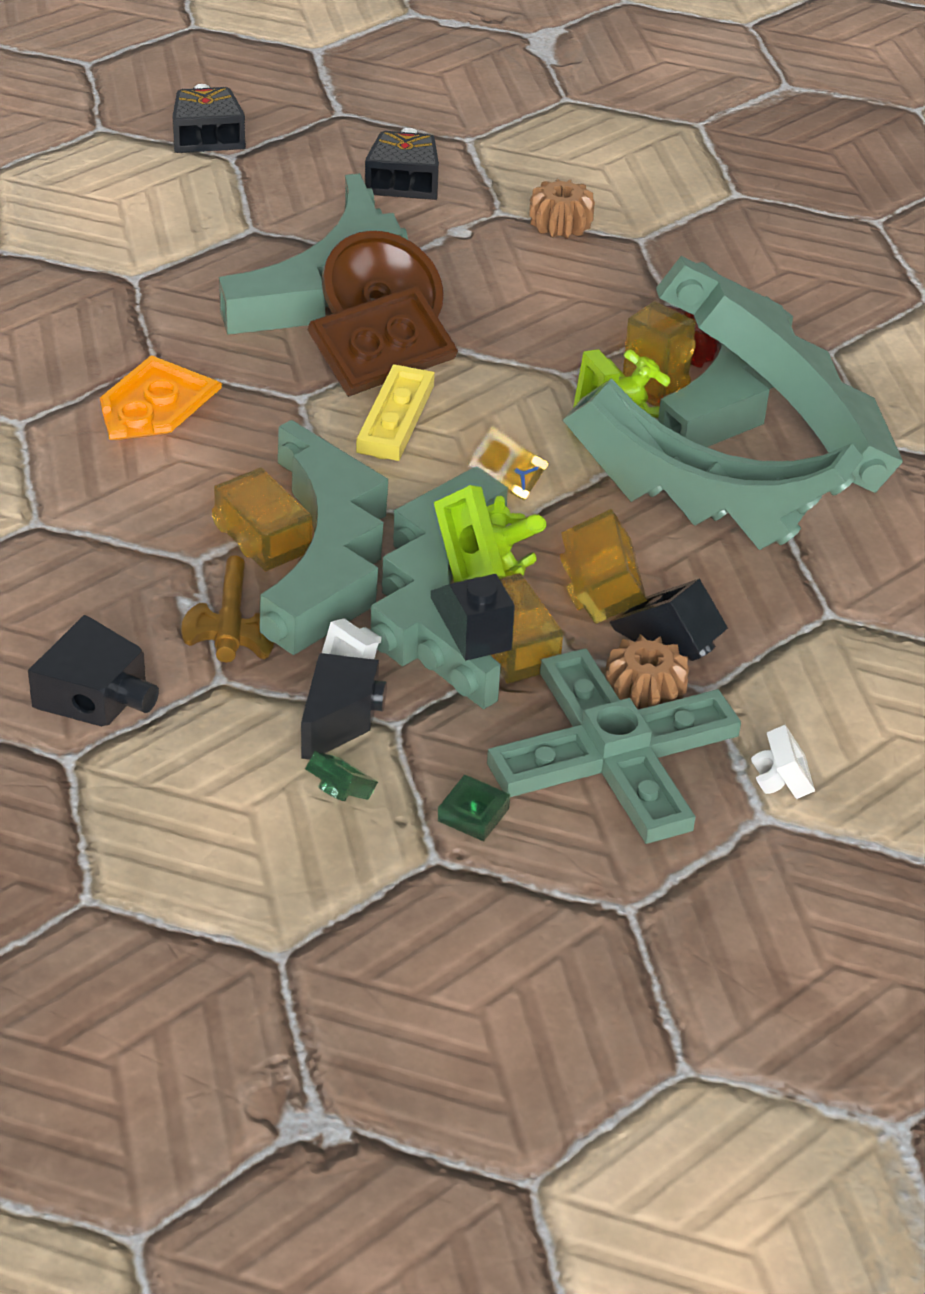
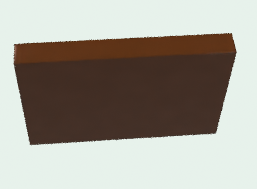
[307,285,458,397]

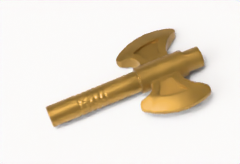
[181,555,274,663]

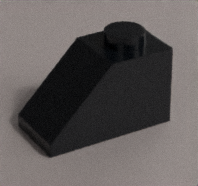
[431,574,515,661]
[610,578,728,661]
[301,653,387,760]

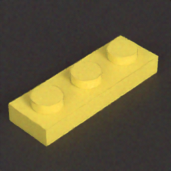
[356,364,435,461]

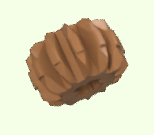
[529,178,595,239]
[605,634,689,710]

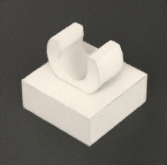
[322,618,381,660]
[751,725,815,799]

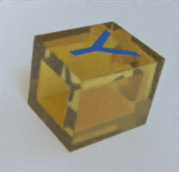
[467,427,549,501]

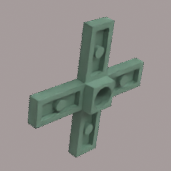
[487,648,741,844]

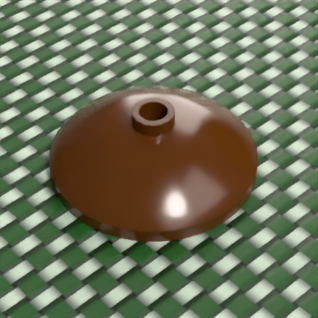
[322,231,444,317]

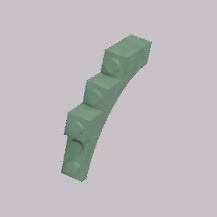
[219,173,408,335]
[658,262,793,447]
[563,378,864,550]
[370,466,508,710]

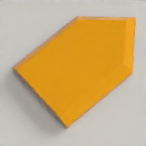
[100,355,222,440]

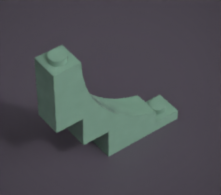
[656,256,903,493]
[260,420,389,655]

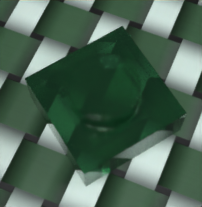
[305,751,378,802]
[438,774,510,842]

